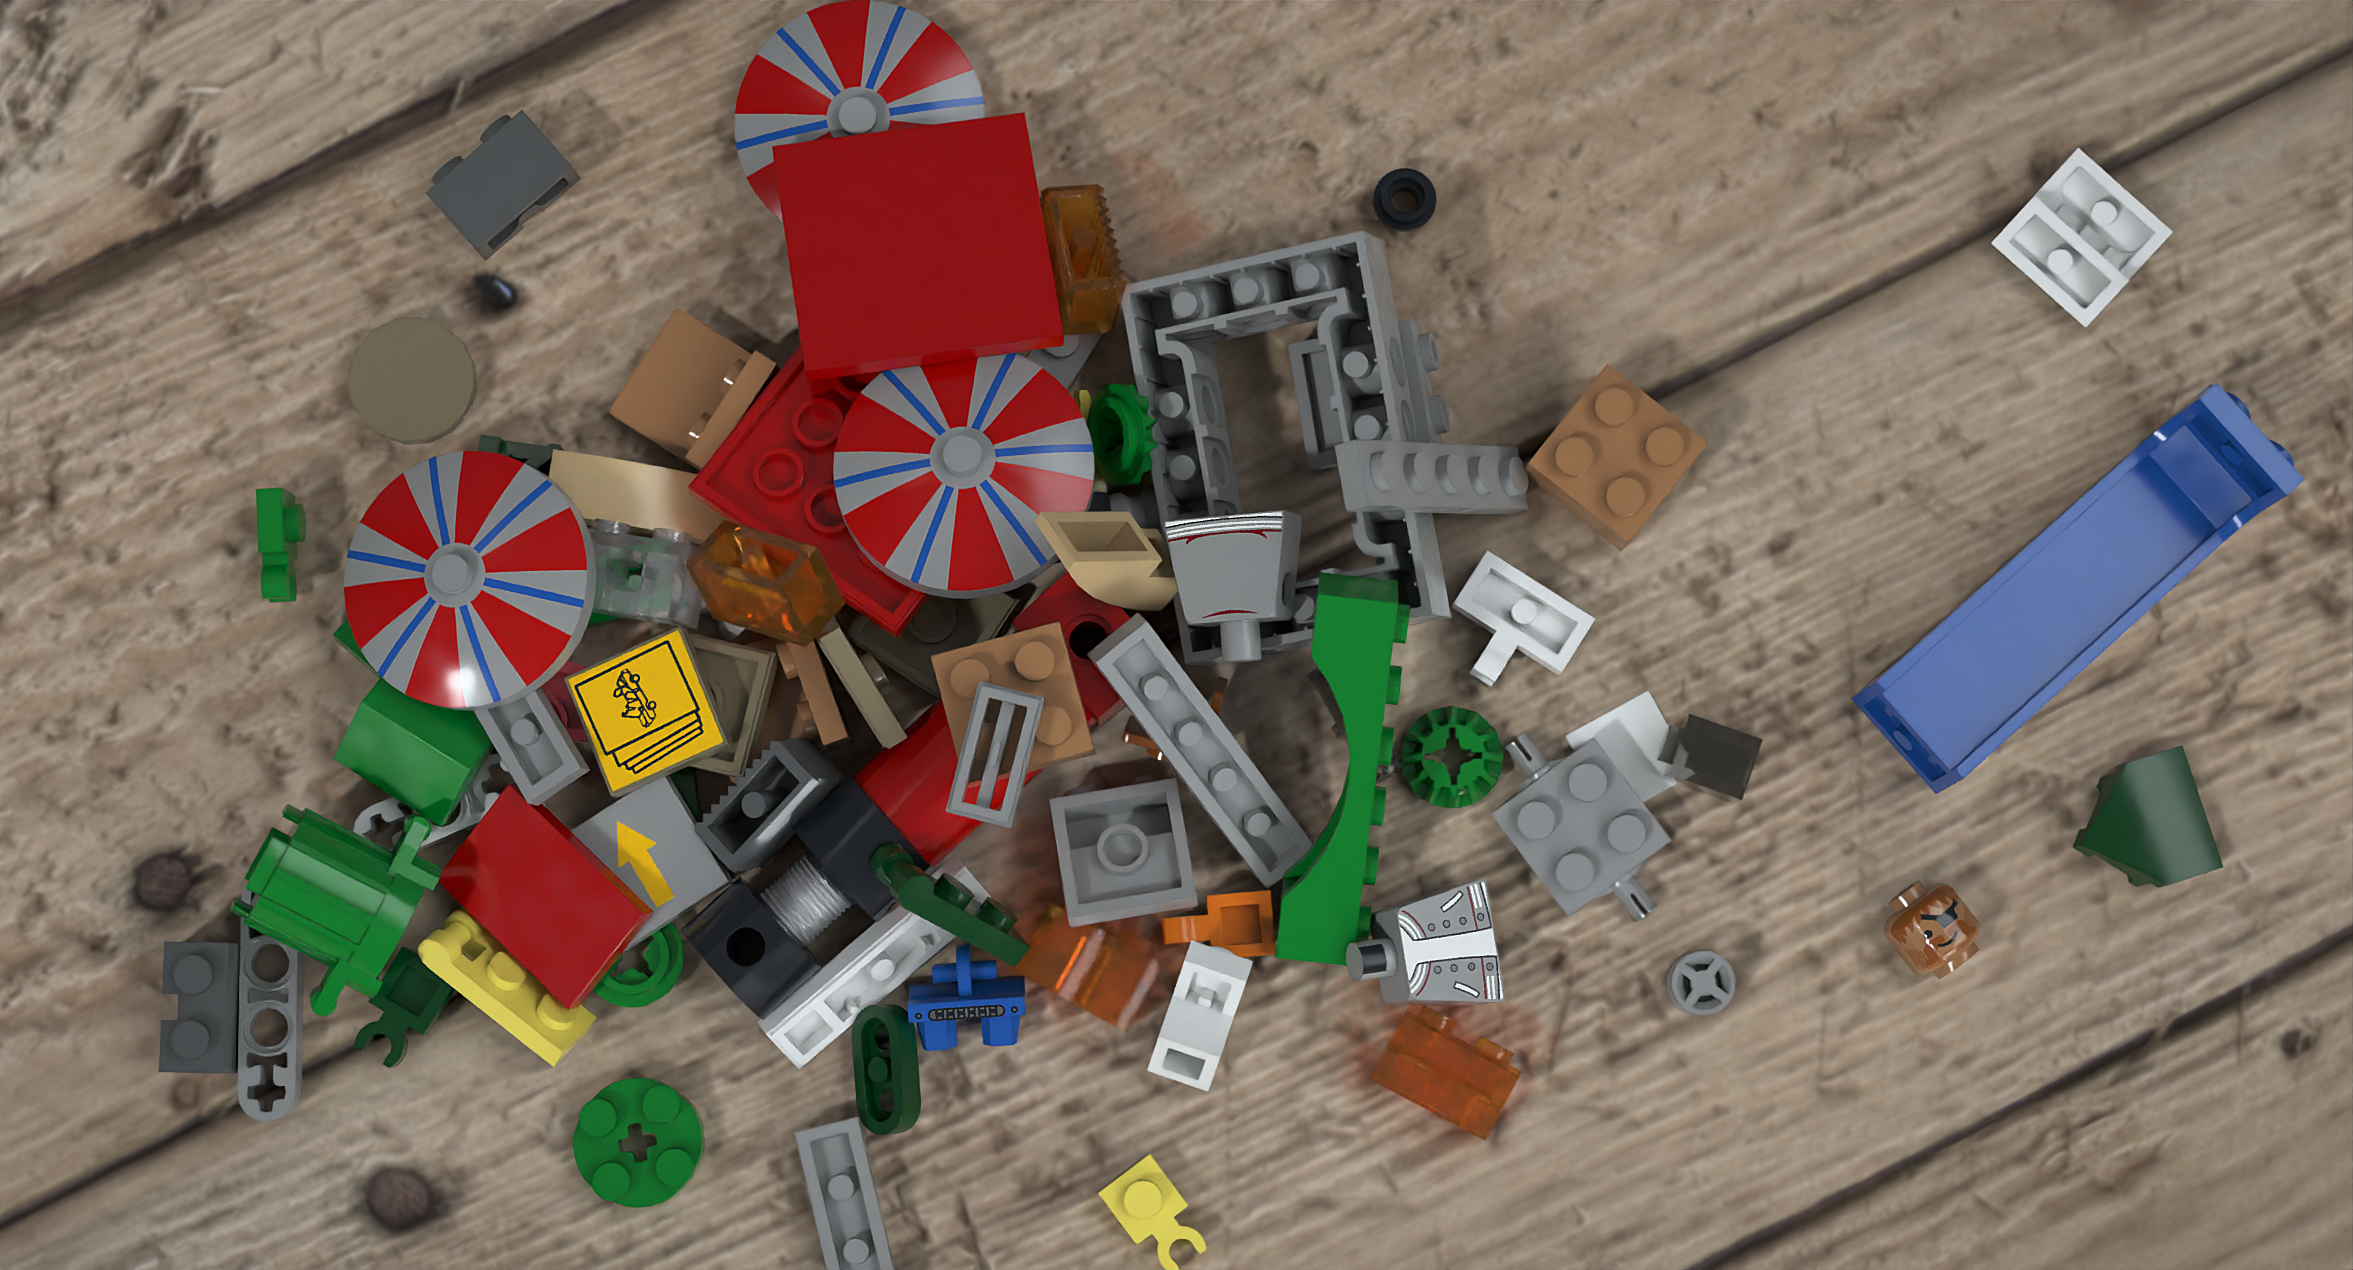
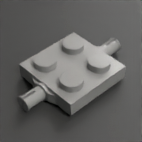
[1491,732,1671,923]

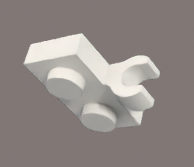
[1451,550,1595,687]

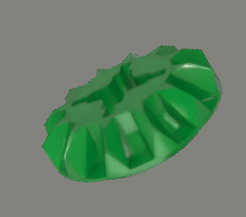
[1086,383,1158,486]
[1401,706,1504,808]
[593,922,684,1008]

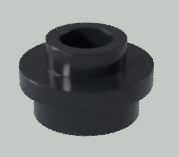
[1373,168,1437,232]

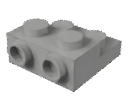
[1288,319,1450,471]
[1049,775,1198,927]

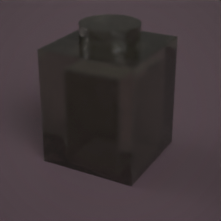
[1657,714,1763,804]

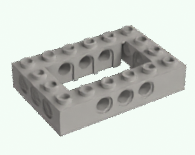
[1119,230,1451,667]

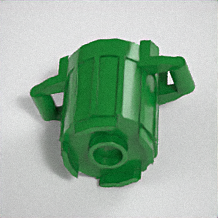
[230,804,442,1016]

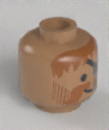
[1884,880,1981,979]

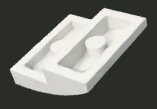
[1991,148,2173,327]

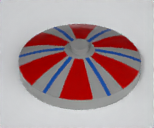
[734,0,987,225]
[833,353,1095,599]
[344,451,597,710]

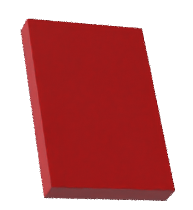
[438,783,654,1010]

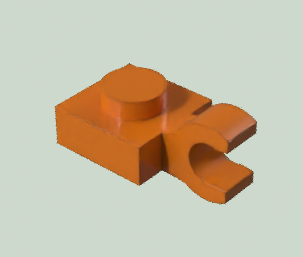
[1161,890,1276,958]

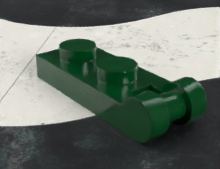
[870,843,1030,967]

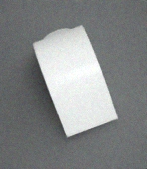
[1147,940,1253,1091]

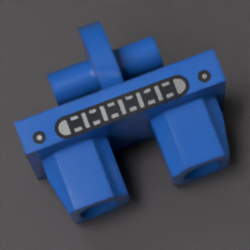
[907,943,1026,1051]

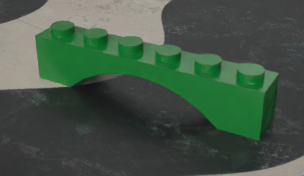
[1275,572,1410,966]

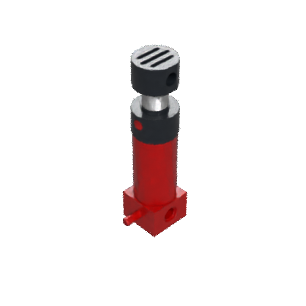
[682,571,1130,1020]

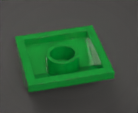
[333,677,495,827]

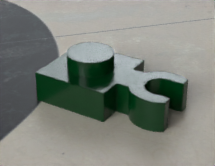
[354,946,455,1068]

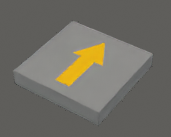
[571,775,733,951]

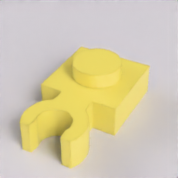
[1098,1154,1206,1270]

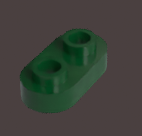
[851,1004,921,1135]

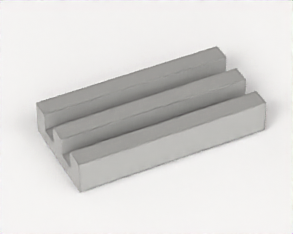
[945,681,1045,829]

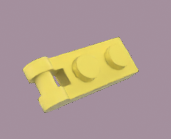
[418,906,597,1067]

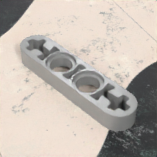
[237,881,304,1122]

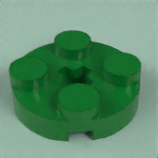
[573,1078,705,1208]

